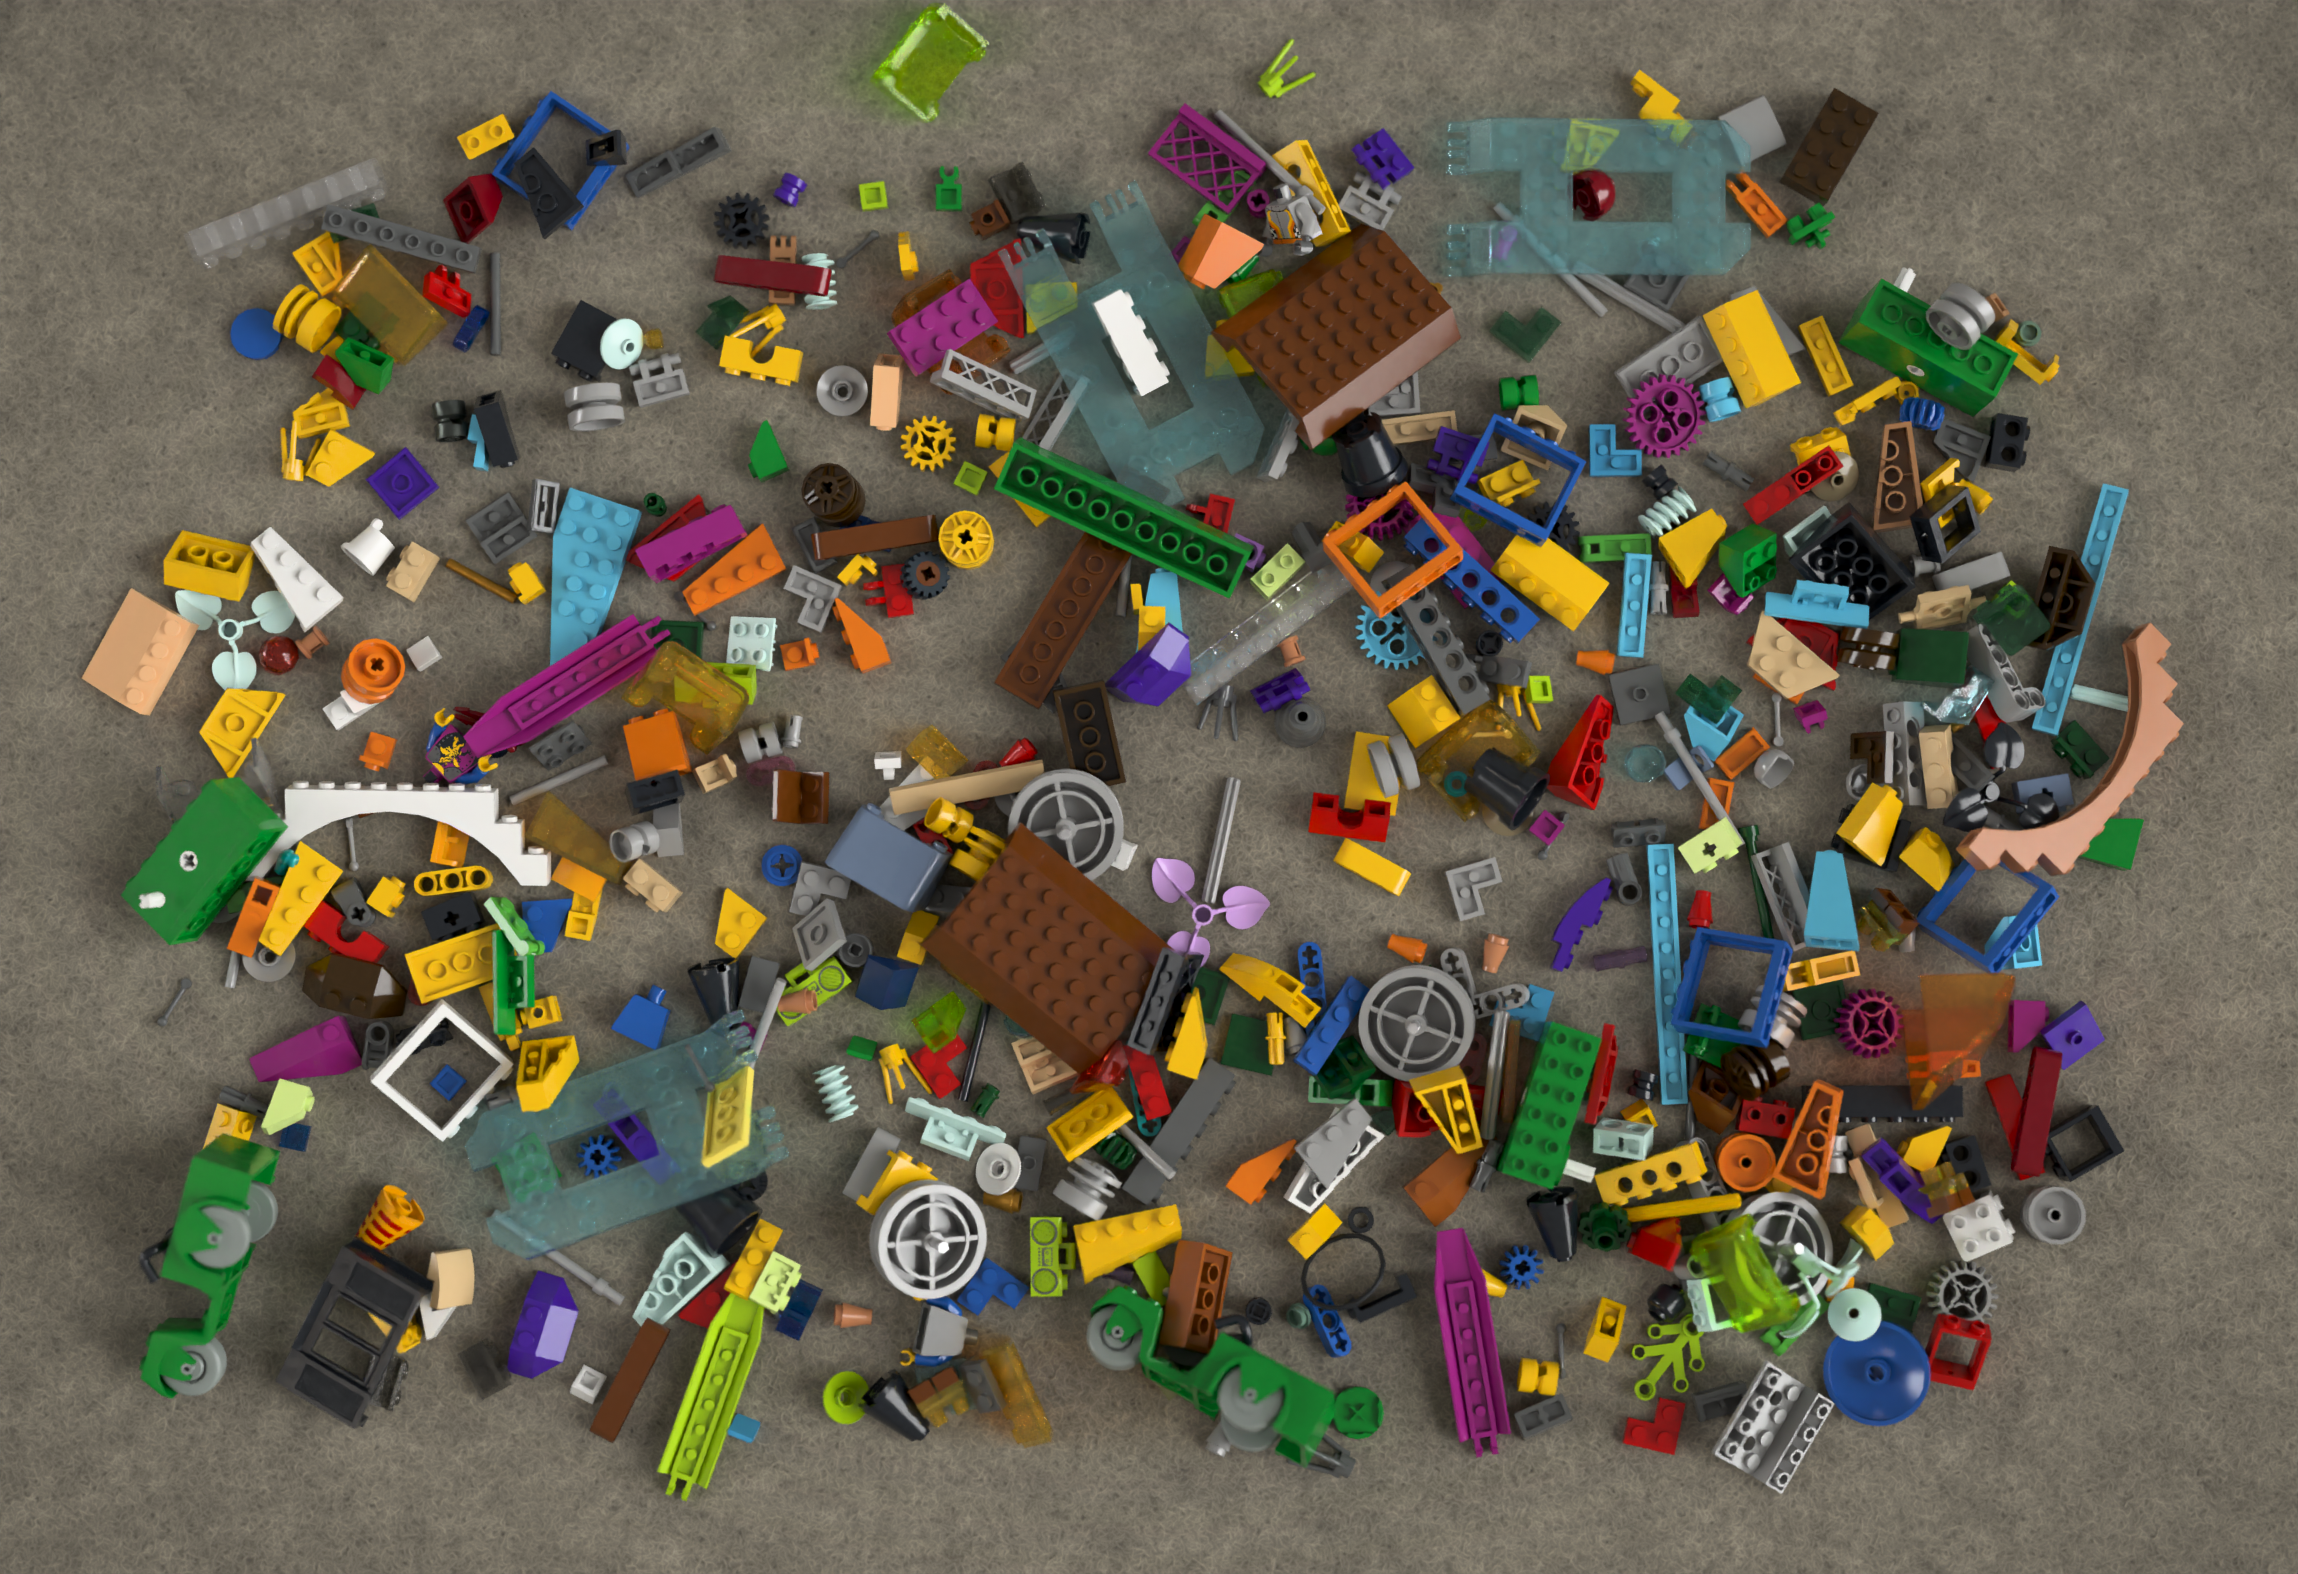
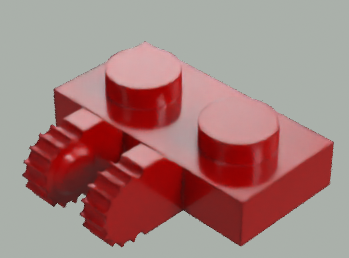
[423,264,471,319]
[1185,493,1235,533]
[863,564,914,618]

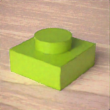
[859,181,888,212]
[953,461,988,496]
[1524,676,1553,703]

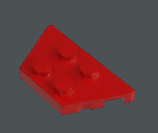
[970,239,1024,338]
[626,494,706,582]
[1746,618,1838,691]
[1584,1023,1618,1125]
[678,1257,740,1329]

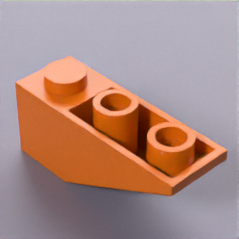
[832,598,892,674]
[227,876,281,958]
[1225,1139,1297,1205]

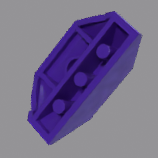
[1105,622,1191,707]
[507,1270,579,1379]

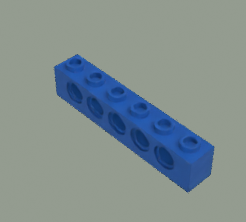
[1403,518,1540,644]

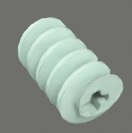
[801,253,837,310]
[1638,486,1697,538]
[812,1065,859,1123]

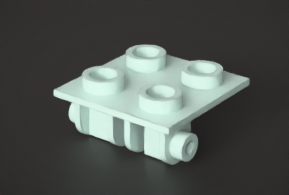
[726,616,778,671]

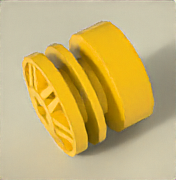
[273,284,341,353]
[938,510,995,570]
[948,826,1006,881]

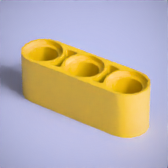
[1333,838,1411,896]
[414,866,493,897]

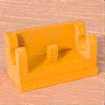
[430,821,470,868]

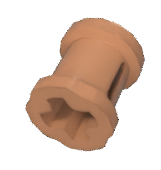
[295,626,330,660]
[1276,635,1306,668]

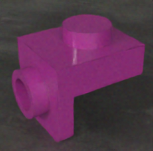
[1707,573,1754,615]

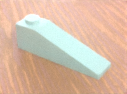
[633,1232,730,1326]

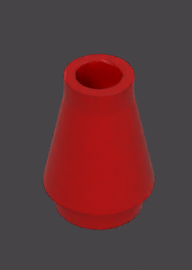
[999,737,1038,767]
[1687,890,1713,929]

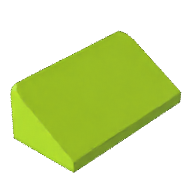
[1132,1251,1170,1307]

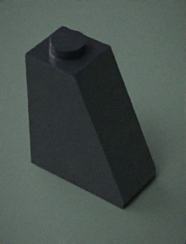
[474,390,519,468]

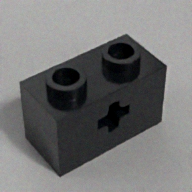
[421,892,485,942]

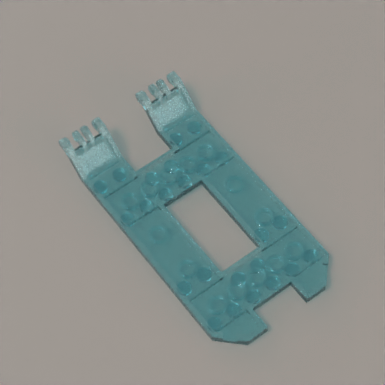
[1447,117,1751,277]
[998,181,1264,507]
[465,1010,789,1260]

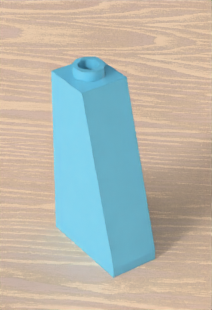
[1136,568,1183,653]
[1804,850,1859,951]

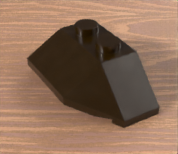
[2021,546,2096,651]
[302,952,408,1020]

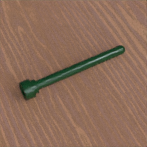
[1737,825,1774,939]

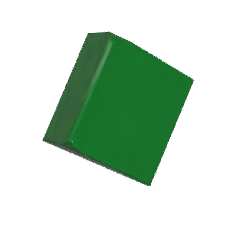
[846,1035,878,1061]

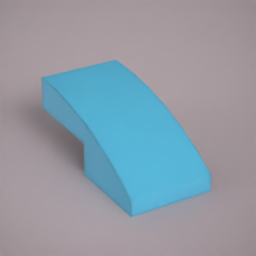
[467,414,489,472]

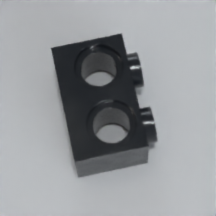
[1984,413,2030,472]
[1939,1135,1991,1192]

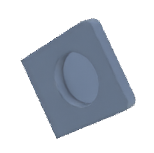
[1663,745,1714,791]

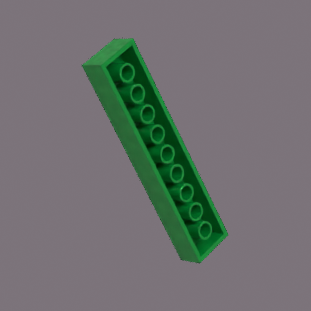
[994,437,1254,599]

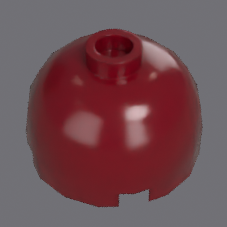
[1566,168,1616,222]

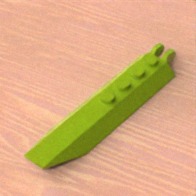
[657,1293,764,1501]

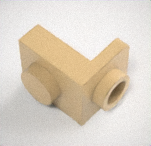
[692,754,737,794]

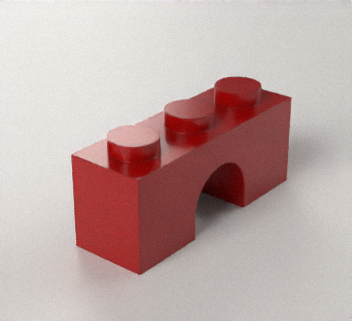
[1308,792,1391,842]
[304,901,390,963]

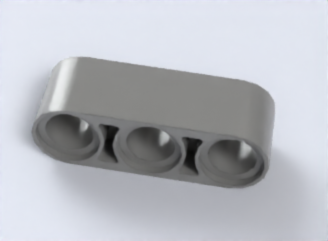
[1932,552,2011,591]
[842,1127,901,1201]

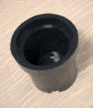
[1332,412,1408,498]
[1464,747,1550,831]
[675,1171,763,1258]

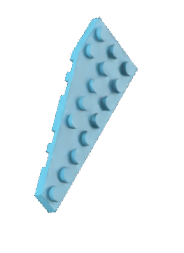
[550,488,642,666]

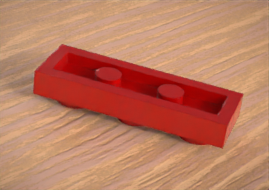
[1123,1045,1172,1121]

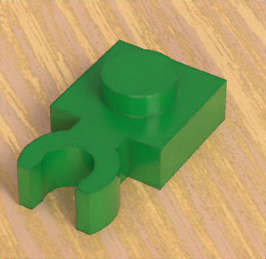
[936,166,962,212]

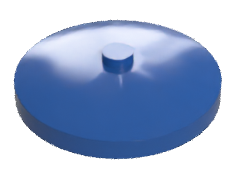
[1823,1320,1931,1426]

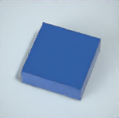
[430,1064,467,1101]

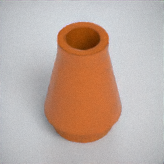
[1576,650,1615,675]
[1387,934,1428,963]

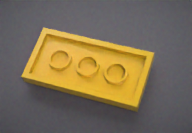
[405,923,517,1004]

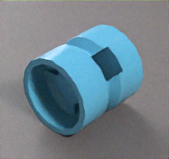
[1698,377,1741,422]

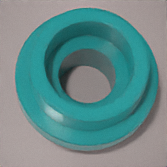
[1444,771,1467,797]

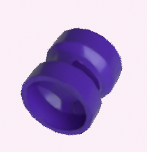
[773,172,807,208]

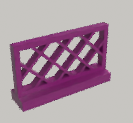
[1148,103,1266,215]

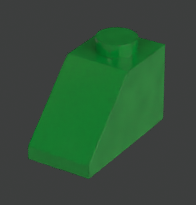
[335,337,394,395]
[747,420,790,483]

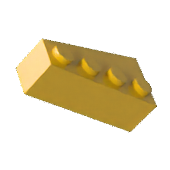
[259,841,343,957]
[1074,1205,1182,1284]

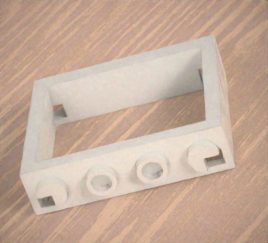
[370,999,514,1142]

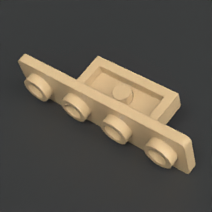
[1845,1124,1909,1228]

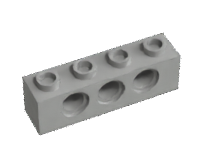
[1883,701,1927,807]

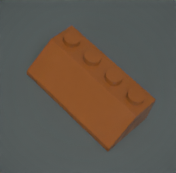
[1159,1240,1233,1355]

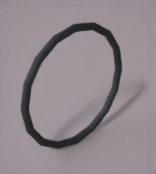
[1300,1233,1386,1311]

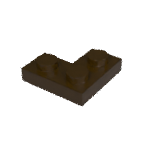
[1850,731,1894,785]

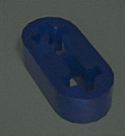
[453,305,490,353]

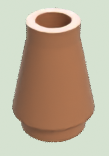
[1482,933,1509,973]
[778,988,817,1014]
[834,1302,872,1328]

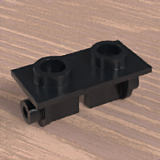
[396,1018,453,1055]

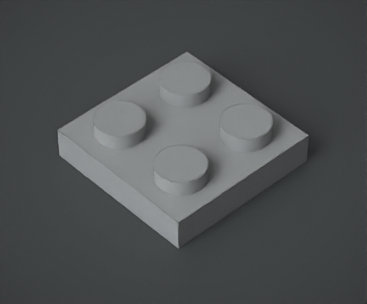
[792,898,847,971]

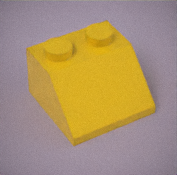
[1387,675,1460,749]

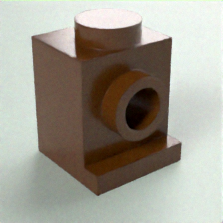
[969,199,1010,241]

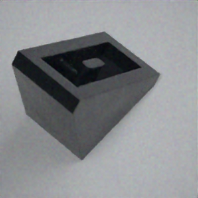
[586,130,627,166]

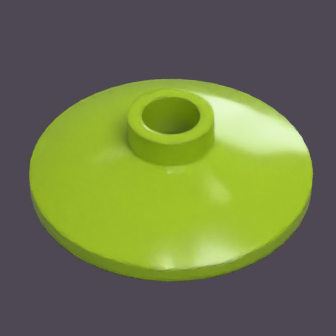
[823,1371,869,1424]

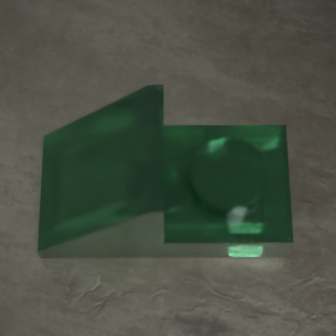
[696,295,750,350]

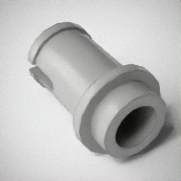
[781,715,803,748]

